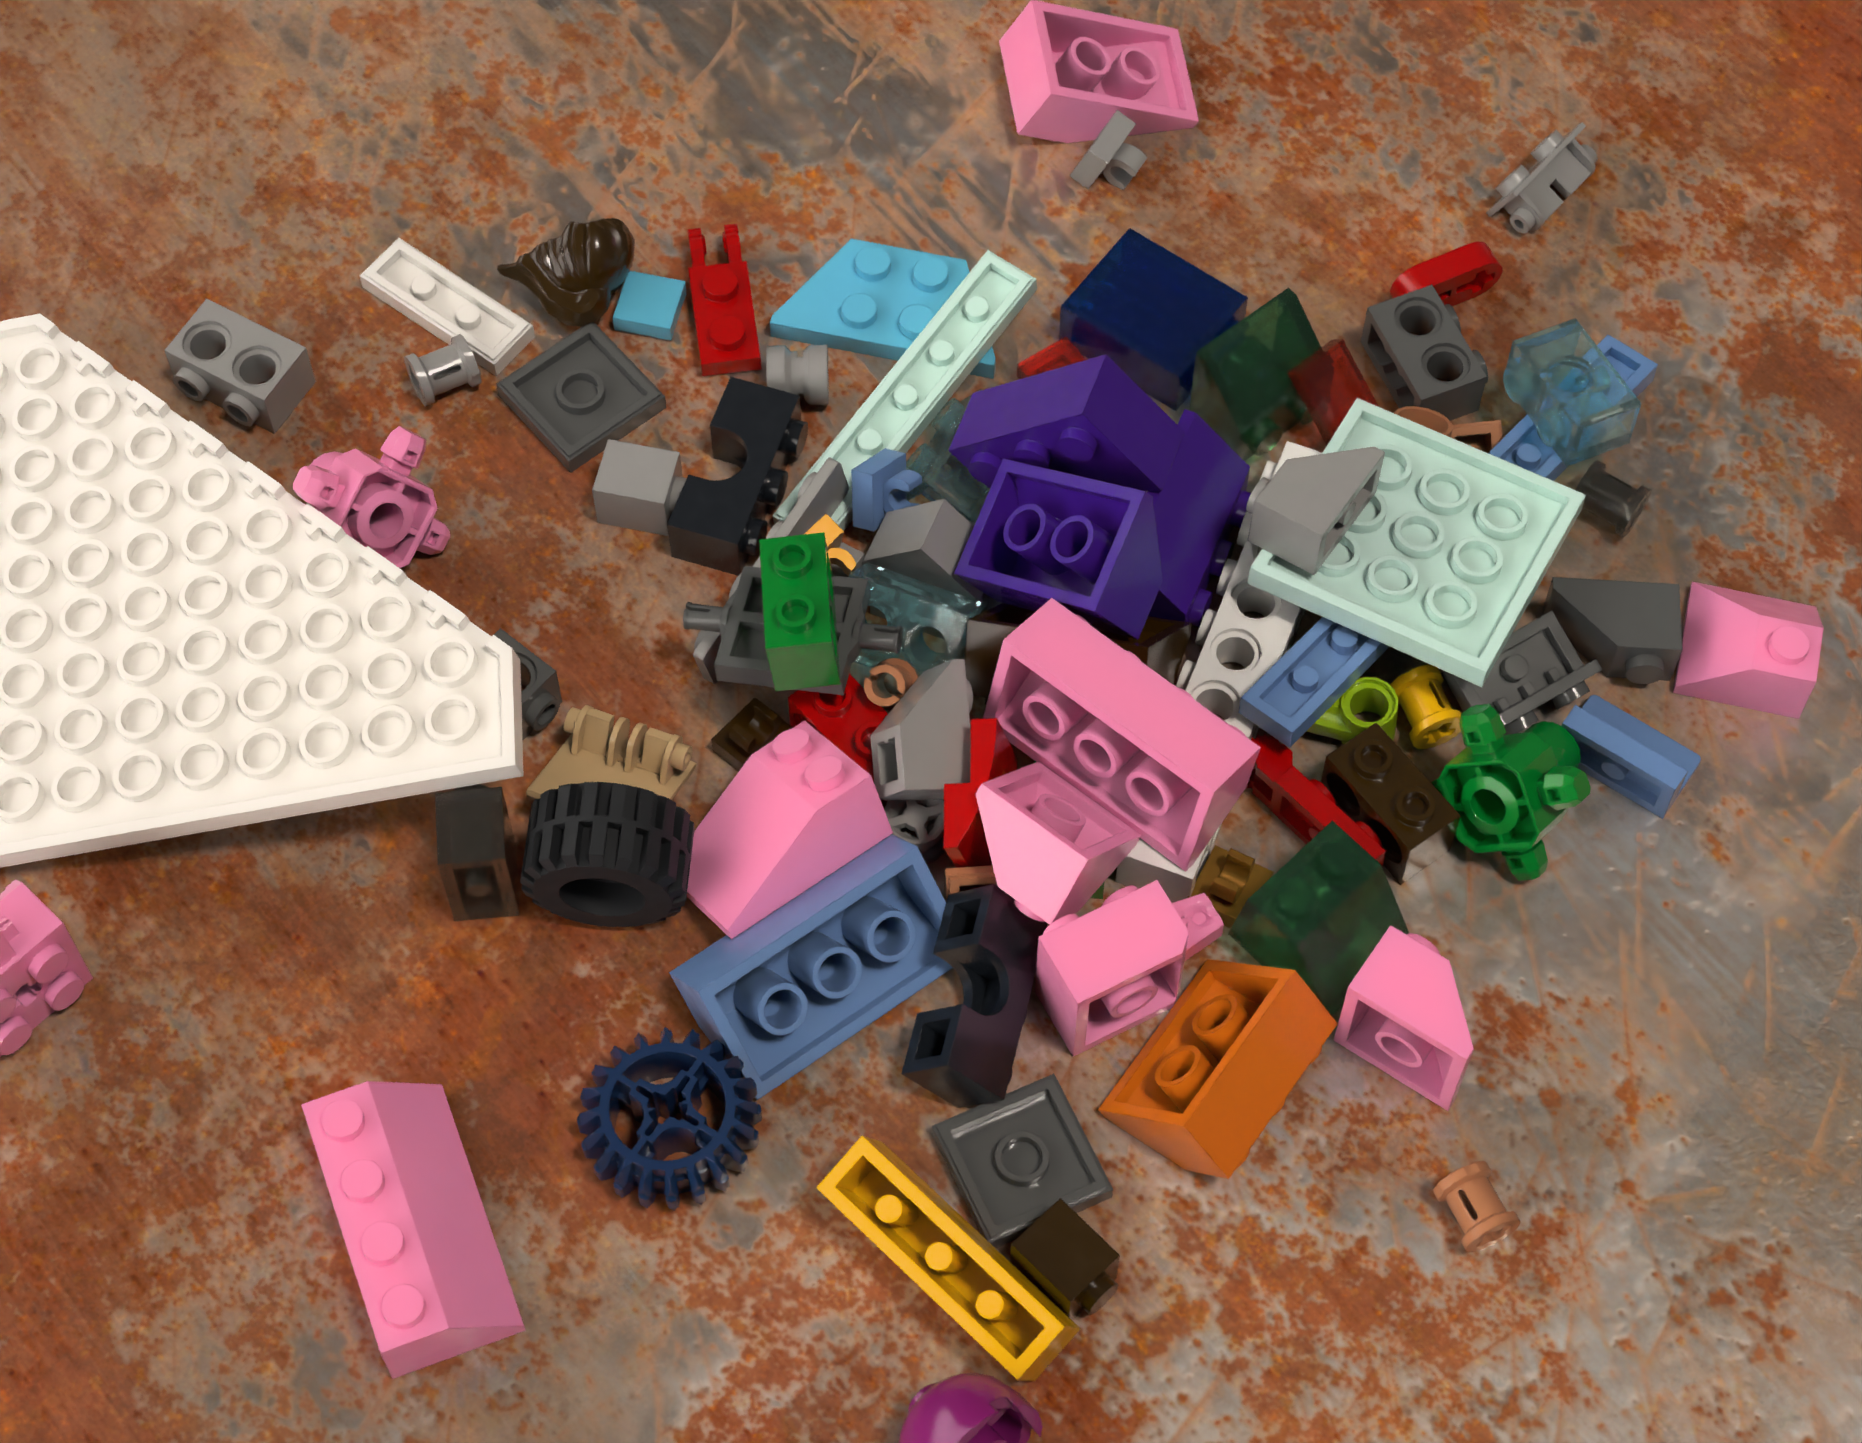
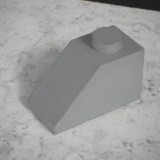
[1246,447,1385,575]

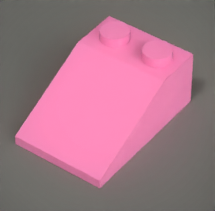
[999,0,1199,143]
[687,721,893,939]

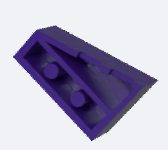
[948,354,1185,491]

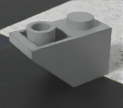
[870,659,973,800]

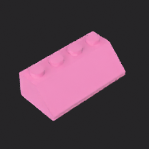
[983,598,1261,872]
[301,1081,526,1379]

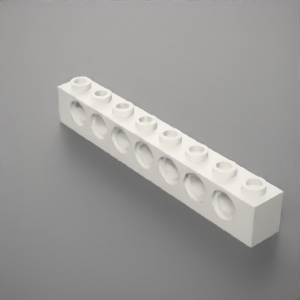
[1115,441,1323,902]

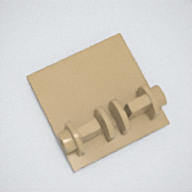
[526,705,696,800]

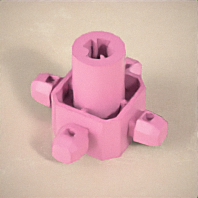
[293,426,450,568]

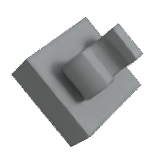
[1070,110,1147,190]

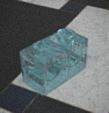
[849,562,984,676]

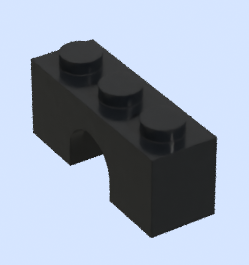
[667,377,808,576]
[901,884,1048,1108]

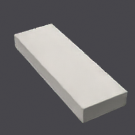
[360,238,535,376]

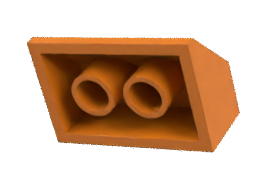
[1098,959,1338,1179]

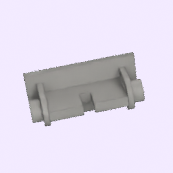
[1486,122,1598,234]

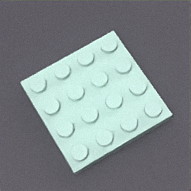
[1247,398,1586,687]

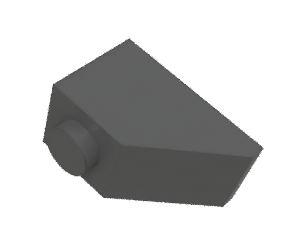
[1543,577,1682,684]

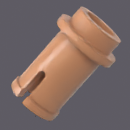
[864,658,919,709]

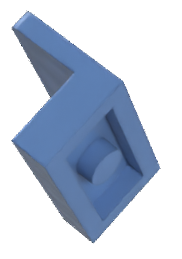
[1561,695,1701,819]

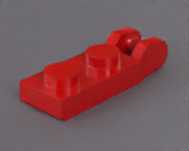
[687,224,762,376]
[1247,734,1386,894]

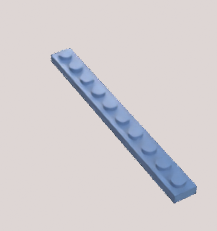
[1238,334,1658,748]

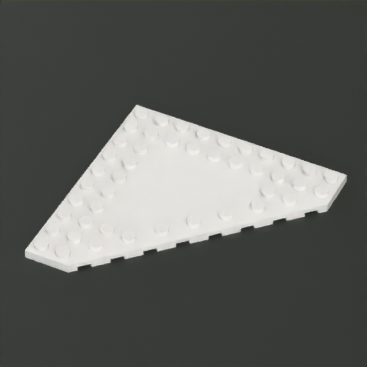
[0,313,524,868]

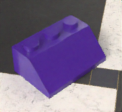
[1147,409,1251,627]
[954,458,1163,640]

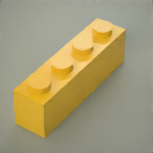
[816,1136,1081,1381]

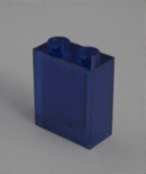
[1059,228,1249,411]

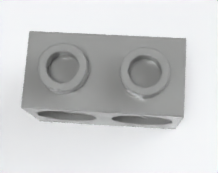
[164,299,316,434]

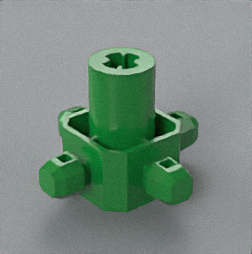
[1431,704,1591,881]

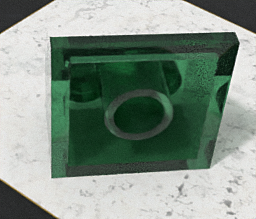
[1189,288,1332,461]
[1228,821,1409,1016]

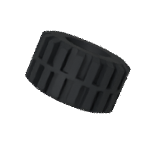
[520,782,695,927]

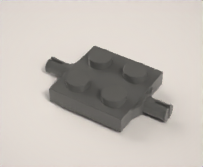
[683,566,903,695]

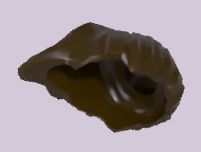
[497,218,635,327]

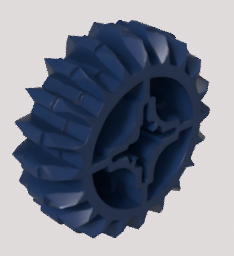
[577,1027,762,1211]

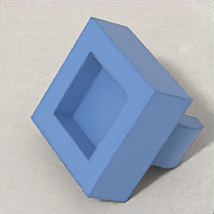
[851,448,922,532]

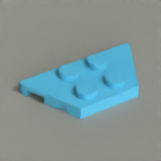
[770,239,996,379]

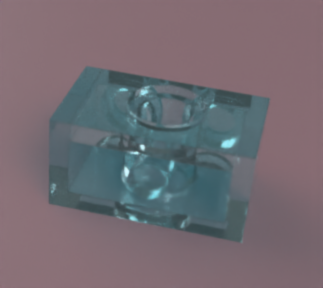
[1503,318,1642,467]

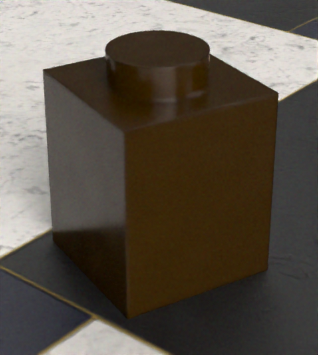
[1010,1198,1120,1320]

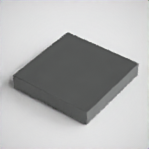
[496,323,666,473]
[932,1074,1113,1248]

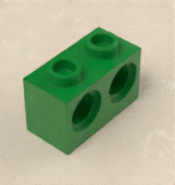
[759,532,841,692]

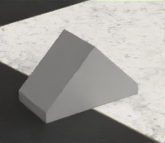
[863,499,985,608]

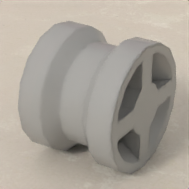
[884,799,945,865]

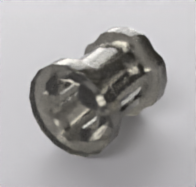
[1576,460,1652,538]

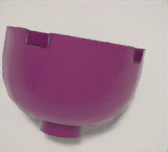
[899,1372,1043,1443]

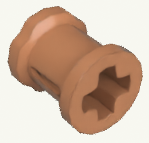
[1433,1161,1521,1252]

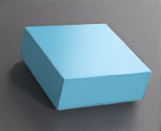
[613,271,687,341]

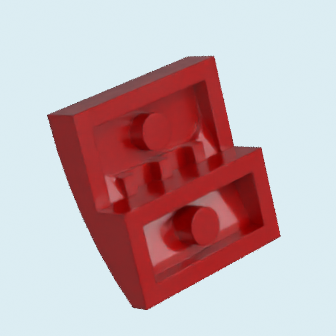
[944,718,1018,868]

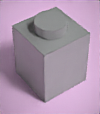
[592,439,687,536]

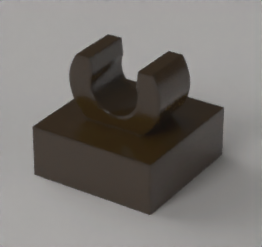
[711,697,793,772]

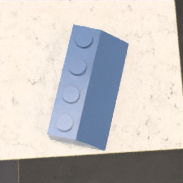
[669,834,953,1100]

